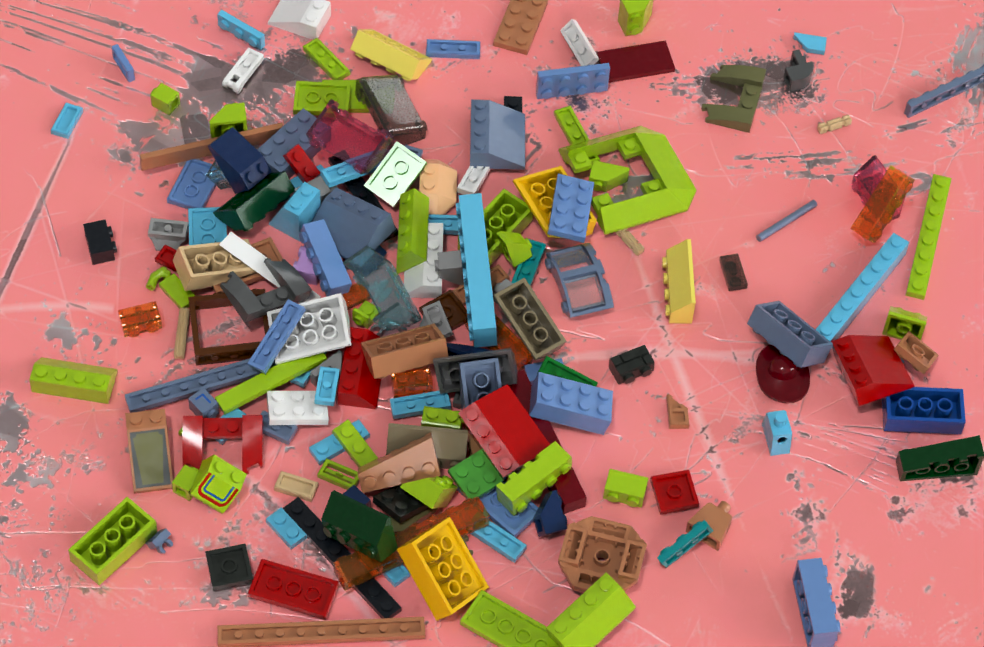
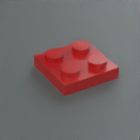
[650,470,699,514]

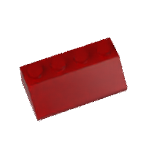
[337,327,381,409]

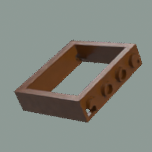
[188,289,269,366]

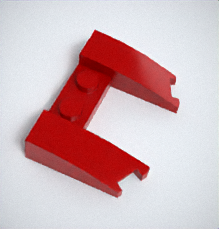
[182,415,263,474]

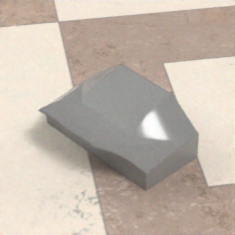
[148,218,189,251]
[419,301,454,338]

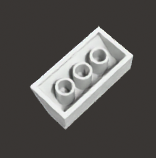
[404,223,443,298]

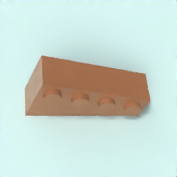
[358,432,441,493]

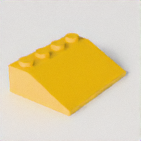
[513,166,597,238]
[397,517,489,621]

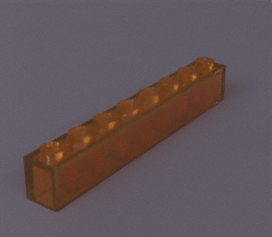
[333,497,490,591]

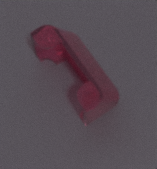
[306,99,396,174]

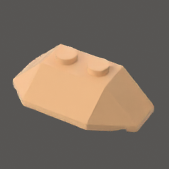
[419,159,457,215]

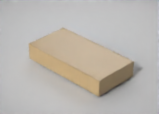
[274,471,319,502]

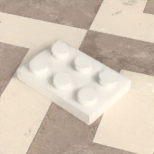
[266,391,329,425]

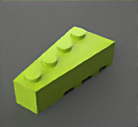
[496,441,572,516]

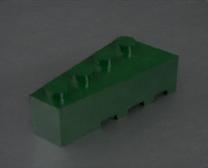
[896,435,984,481]

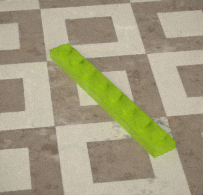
[905,174,951,300]

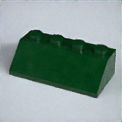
[213,171,294,231]
[321,490,398,562]

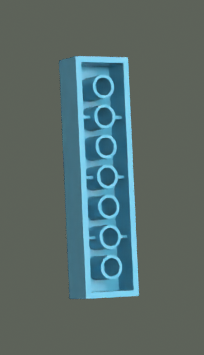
[456,193,497,348]

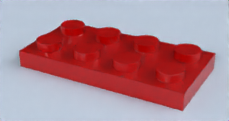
[248,559,339,620]

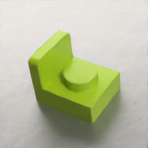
[352,300,381,329]

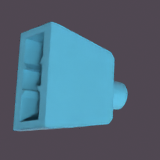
[762,410,792,456]

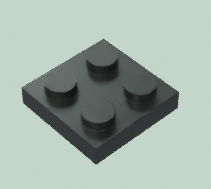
[373,484,429,523]
[205,544,253,591]

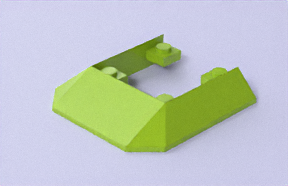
[558,126,696,235]

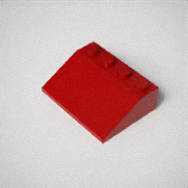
[831,335,914,406]
[458,384,550,482]

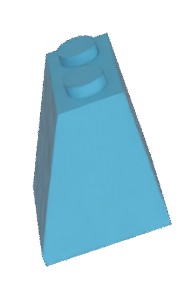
[269,182,321,242]

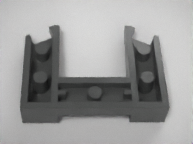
[220,258,312,323]

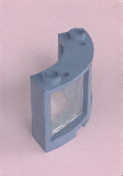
[545,243,614,318]

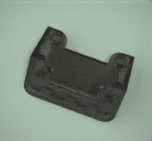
[355,75,427,151]

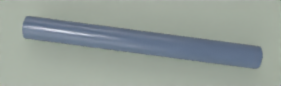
[756,200,817,242]

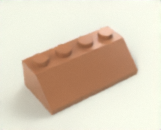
[361,323,448,379]

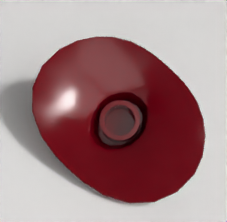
[756,344,810,403]

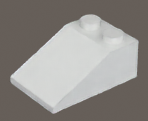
[268,0,331,40]

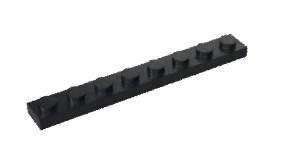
[283,497,401,618]

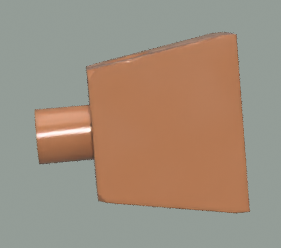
[686,501,732,551]

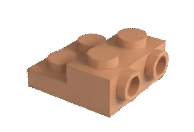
[894,331,939,374]

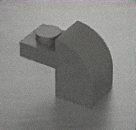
[783,49,814,92]

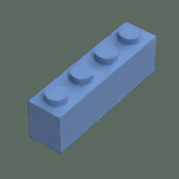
[299,219,352,296]

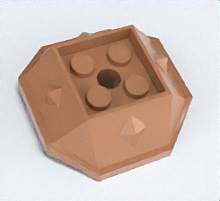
[558,516,647,592]

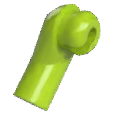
[146,267,171,291]

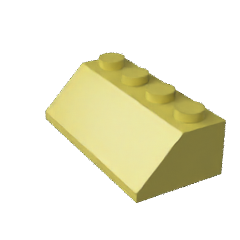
[350,29,432,81]
[662,239,696,324]

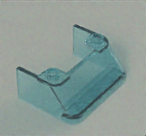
[343,245,421,331]

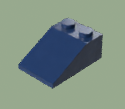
[207,127,272,194]

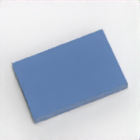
[167,159,223,209]

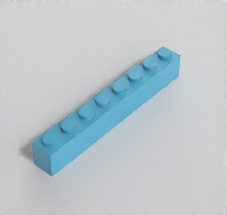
[816,233,909,342]

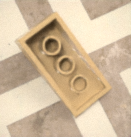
[173,239,256,291]

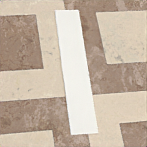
[219,232,321,303]

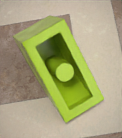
[589,160,630,192]
[497,231,533,267]

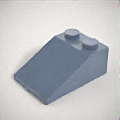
[459,358,502,410]

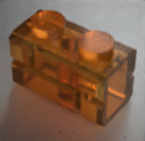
[118,301,162,337]
[391,368,433,398]

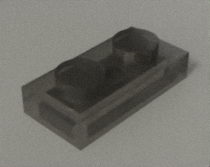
[719,254,748,291]

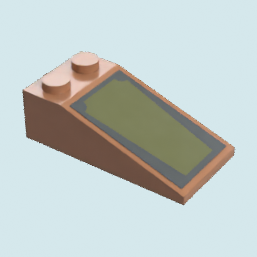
[125,409,173,494]

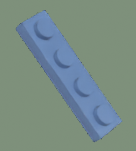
[248,299,306,374]

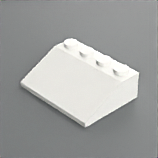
[267,293,351,365]

